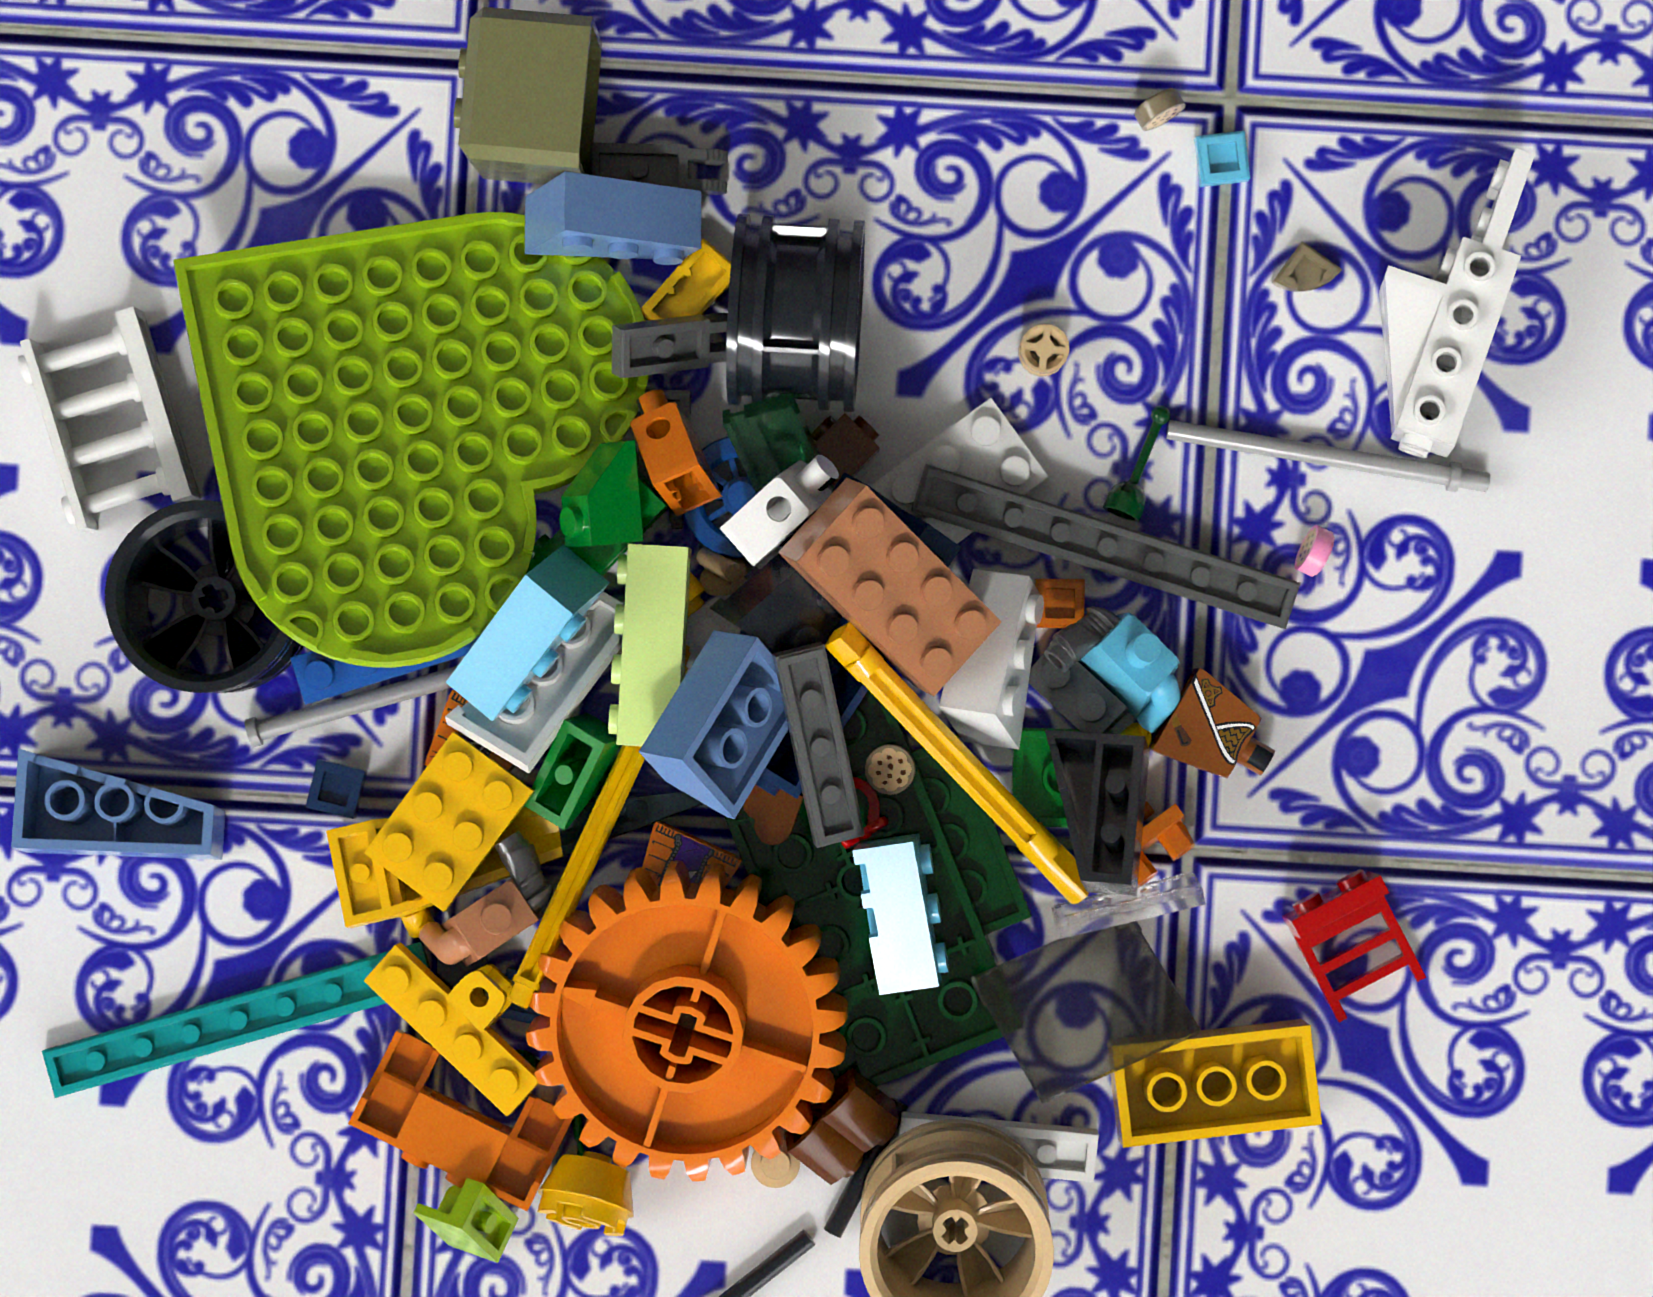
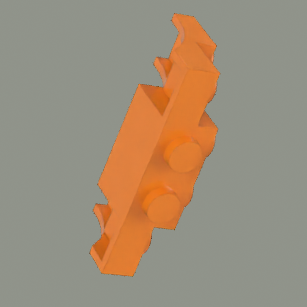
[348,1029,574,1211]

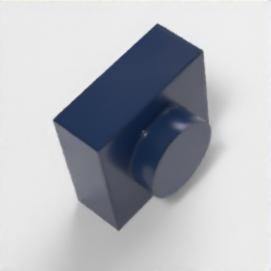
[305,759,368,819]

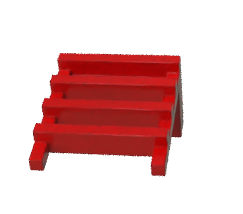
[1282,869,1426,1023]

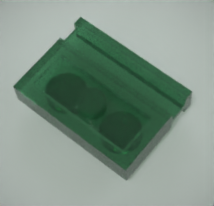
[722,392,821,492]

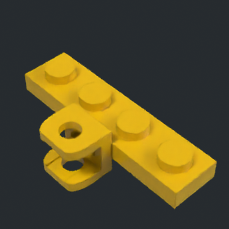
[364,942,539,1117]

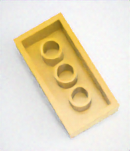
[1106,1019,1322,1148]

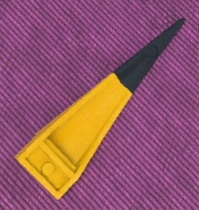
[326,792,703,929]

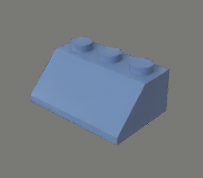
[639,630,788,819]

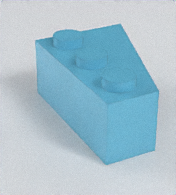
[446,544,610,721]

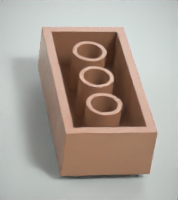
[778,478,1001,696]

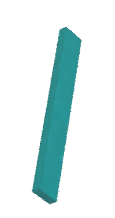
[42,941,431,1098]

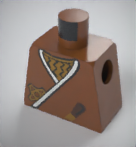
[1149,668,1275,778]

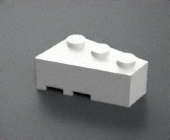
[939,569,1044,749]

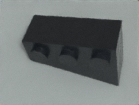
[709,528,843,652]
[1045,730,1150,896]

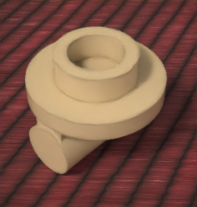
[696,547,748,596]

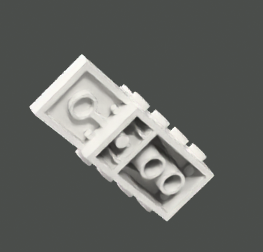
[1379,148,1535,458]

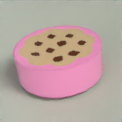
[1294,525,1335,577]

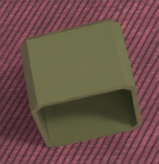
[454,7,602,184]

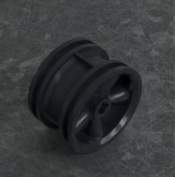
[726,213,865,412]
[105,500,305,693]

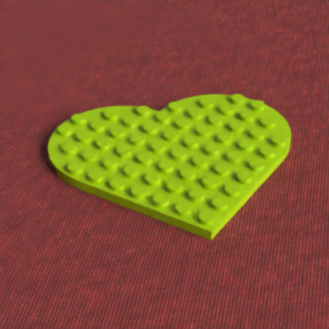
[173,212,648,668]

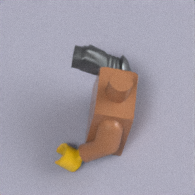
[401,830,553,967]

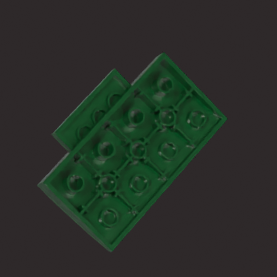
[724,690,1032,1087]

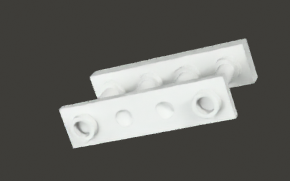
[18,306,201,533]

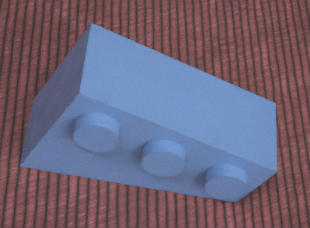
[525,171,701,265]

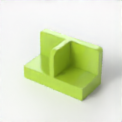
[413,1178,519,1263]

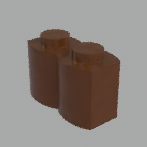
[785,1068,899,1185]

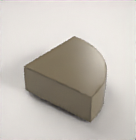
[1272,241,1342,292]

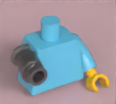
[1044,606,1181,747]

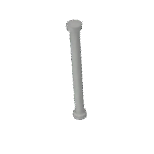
[245,666,457,748]

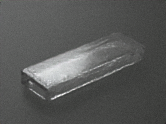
[1051,872,1206,939]

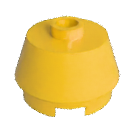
[537,1151,634,1236]

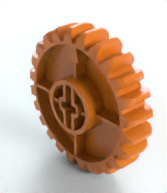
[525,860,849,1181]

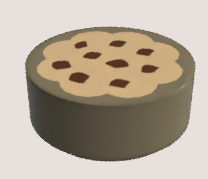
[1134,88,1186,131]
[865,744,916,795]

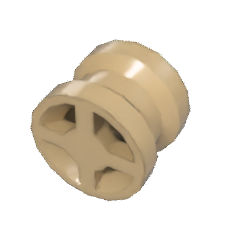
[1018,324,1069,377]

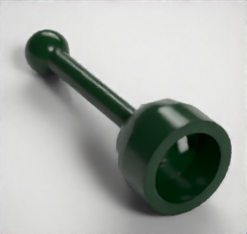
[1103,405,1170,522]

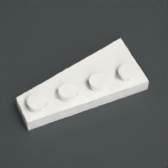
[445,592,624,773]

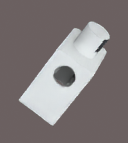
[720,455,839,566]

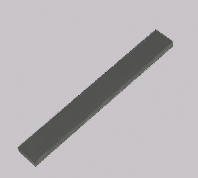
[911,464,1301,629]

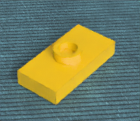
[641,238,731,321]

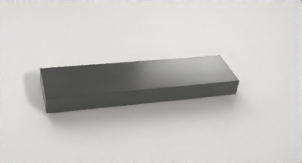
[772,641,865,848]

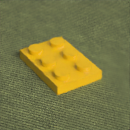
[364,732,535,912]

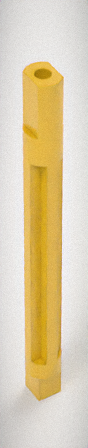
[825,622,1089,904]

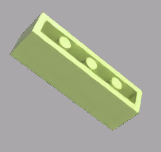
[608,544,692,746]

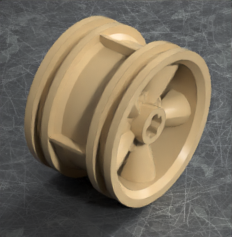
[859,1119,1054,1297]

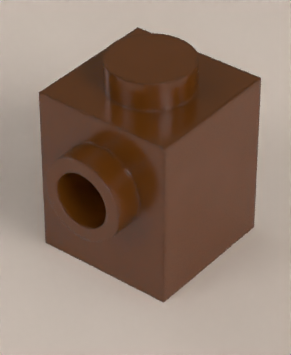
[803,413,880,489]

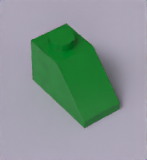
[560,440,643,547]
[524,713,622,830]

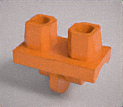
[1138,801,1194,888]

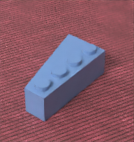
[11,748,225,860]

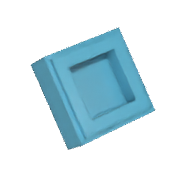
[1194,130,1250,187]

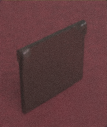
[971,909,1201,1104]

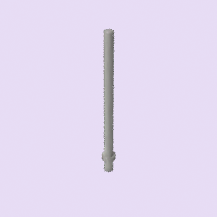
[1166,420,1490,492]

